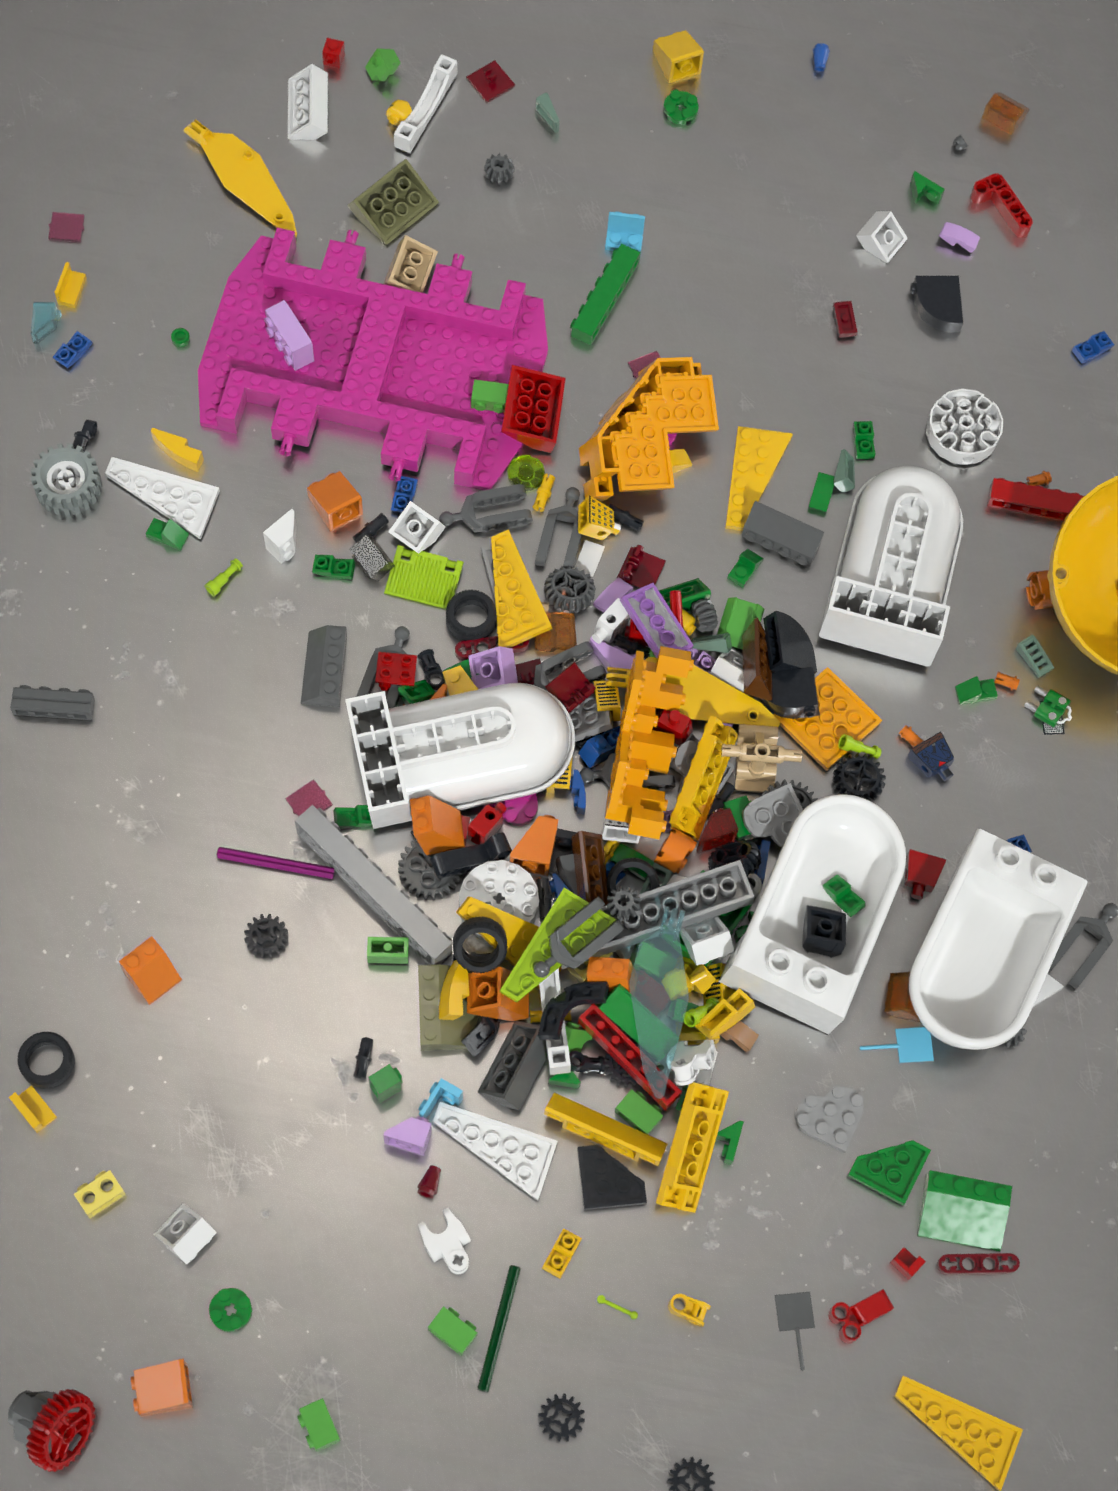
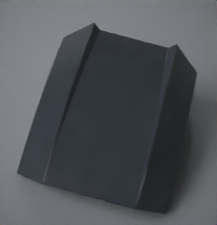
[802,905,846,958]

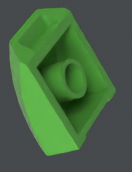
[717,597,765,649]

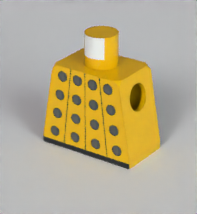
[578,495,621,540]

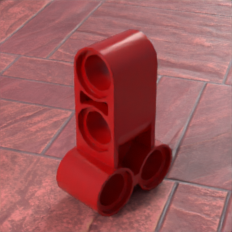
[828,1289,894,1344]

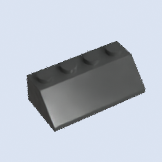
[742,501,824,566]
[301,625,347,707]
[478,1021,548,1110]

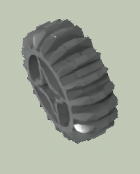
[544,565,596,613]

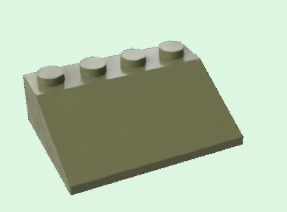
[347,159,439,245]
[418,964,478,1051]

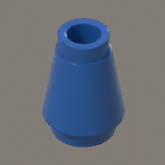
[813,43,830,72]

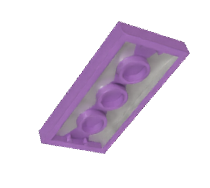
[620,583,694,658]

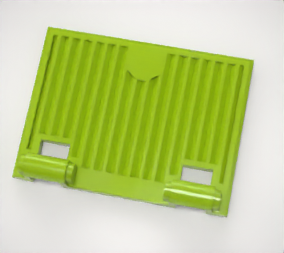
[384,545,464,609]

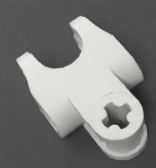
[667,1040,716,1086]
[418,1207,471,1275]

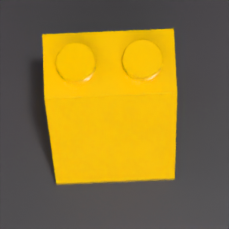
[653,30,704,84]

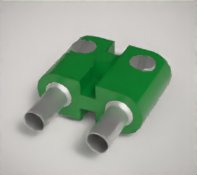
[1024,685,1072,728]

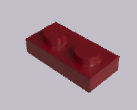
[833,301,858,338]

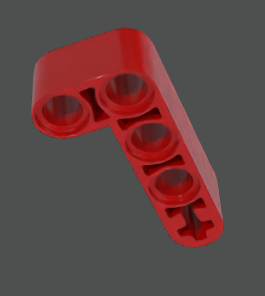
[970,173,1033,238]

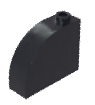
[910,276,963,332]
[763,611,817,674]
[760,667,820,719]

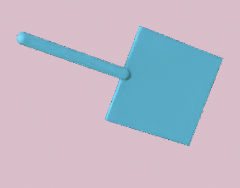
[860,1027,934,1063]

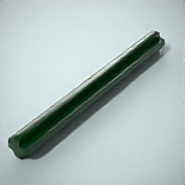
[478,1265,521,1392]

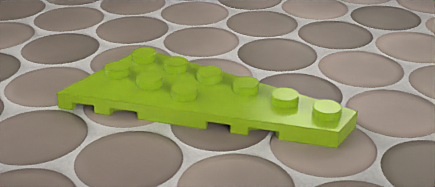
[499,888,616,1003]

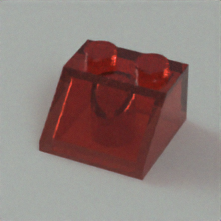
[696,808,739,854]

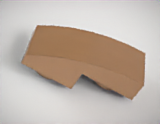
[720,1021,759,1052]

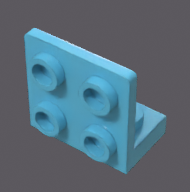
[605,211,645,252]
[418,1078,463,1119]

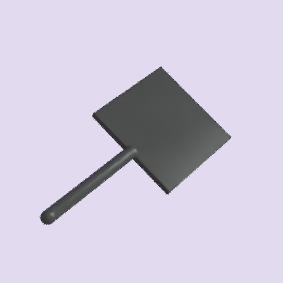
[774,1291,815,1371]

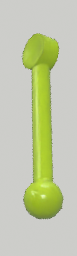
[597,1295,638,1319]

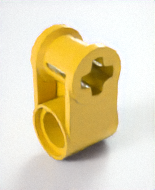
[668,1294,711,1327]

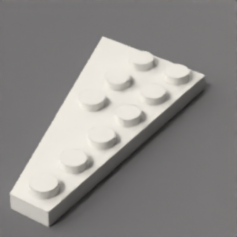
[105,457,220,540]
[433,1102,558,1201]

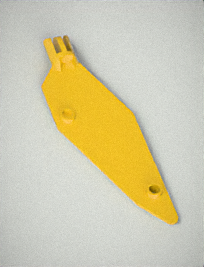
[183,119,297,238]
[605,657,780,727]

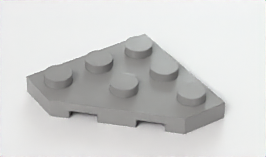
[569,692,613,742]

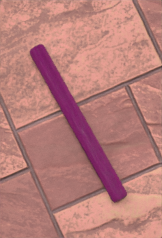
[217,847,335,879]

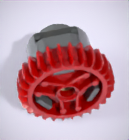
[8,1389,96,1472]

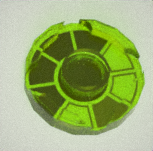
[507,455,545,491]

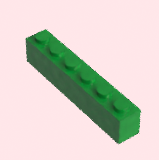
[570,243,641,345]

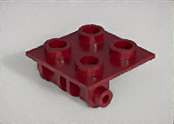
[616,545,666,588]
[545,662,596,713]

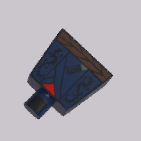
[908,731,954,781]

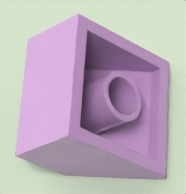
[468,646,518,689]
[383,1116,432,1156]

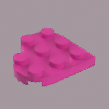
[482,793,538,826]

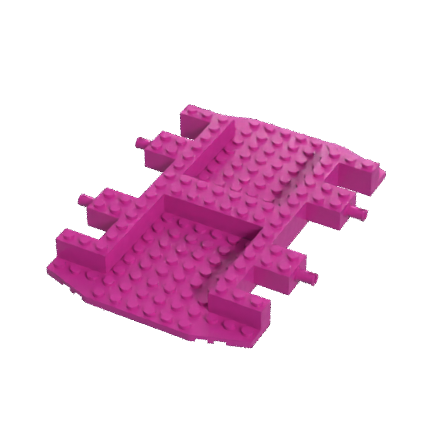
[198,227,548,491]

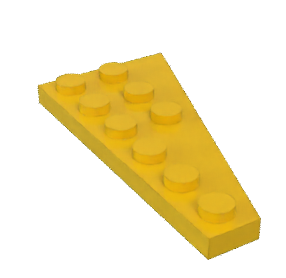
[725,426,793,531]

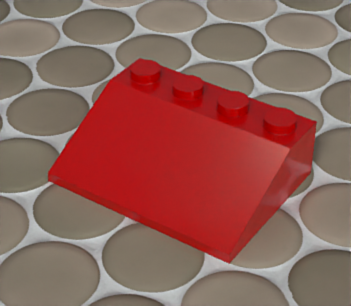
[501,365,566,453]

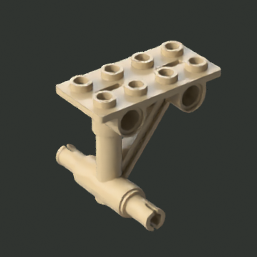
[721,718,802,793]

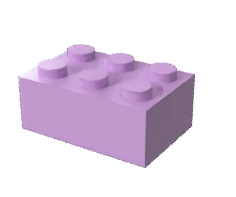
[264,300,314,371]

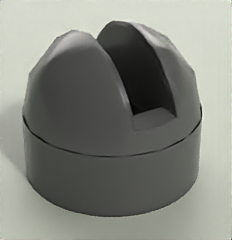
[953,134,968,150]

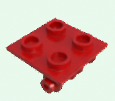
[375,652,417,691]

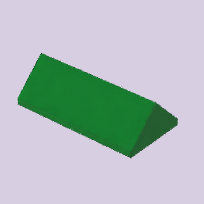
[658,578,711,611]
[595,984,680,1062]

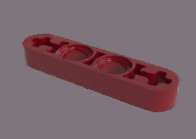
[455,636,529,661]
[937,1253,1020,1275]

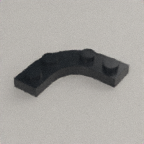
[538,982,609,1040]
[461,1016,500,1057]

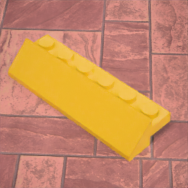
[669,716,738,841]
[656,1082,729,1213]
[544,1092,668,1166]

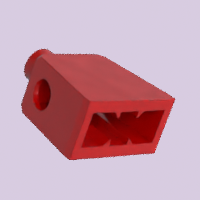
[652,709,693,746]
[467,802,507,845]
[904,849,946,900]

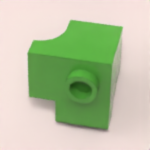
[365,48,401,81]
[565,1021,592,1053]

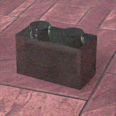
[350,534,395,581]

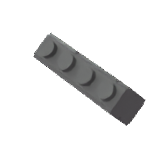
[10,685,95,720]

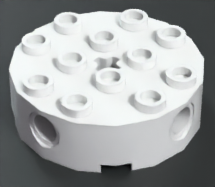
[926,389,1003,465]
[459,860,539,941]

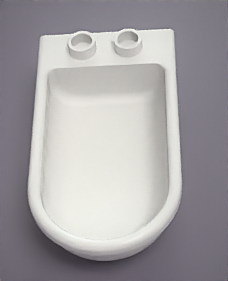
[819,466,963,666]
[345,683,575,829]
[719,794,906,1034]
[909,829,1088,1050]

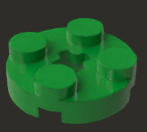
[663,90,699,125]
[209,1288,252,1332]

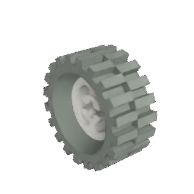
[31,443,102,516]

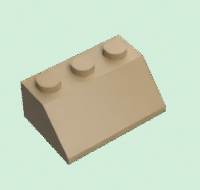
[383,235,438,293]

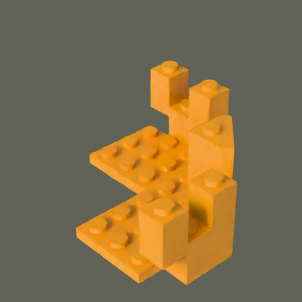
[579,357,719,502]
[605,646,694,840]

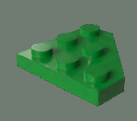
[848,1140,931,1206]

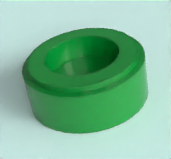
[171,328,190,347]

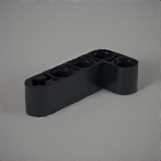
[430,832,512,878]

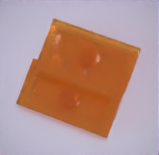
[535,612,577,652]

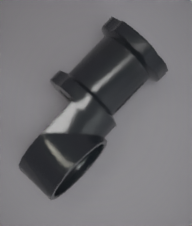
[73,419,97,452]
[417,649,445,690]
[569,1051,605,1074]

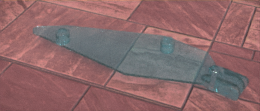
[629,906,689,1099]

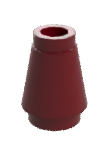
[417,1165,441,1199]

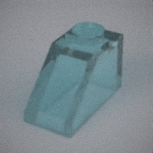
[31,302,61,344]

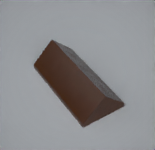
[742,618,772,701]
[572,831,609,907]

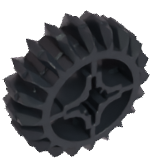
[832,753,886,801]
[708,839,762,878]

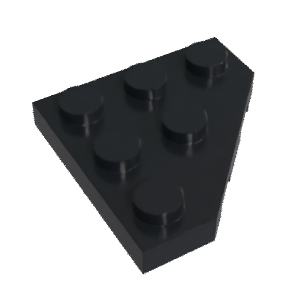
[577,1145,647,1210]

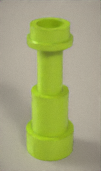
[204,558,243,597]
[838,734,882,759]
[683,997,719,1027]

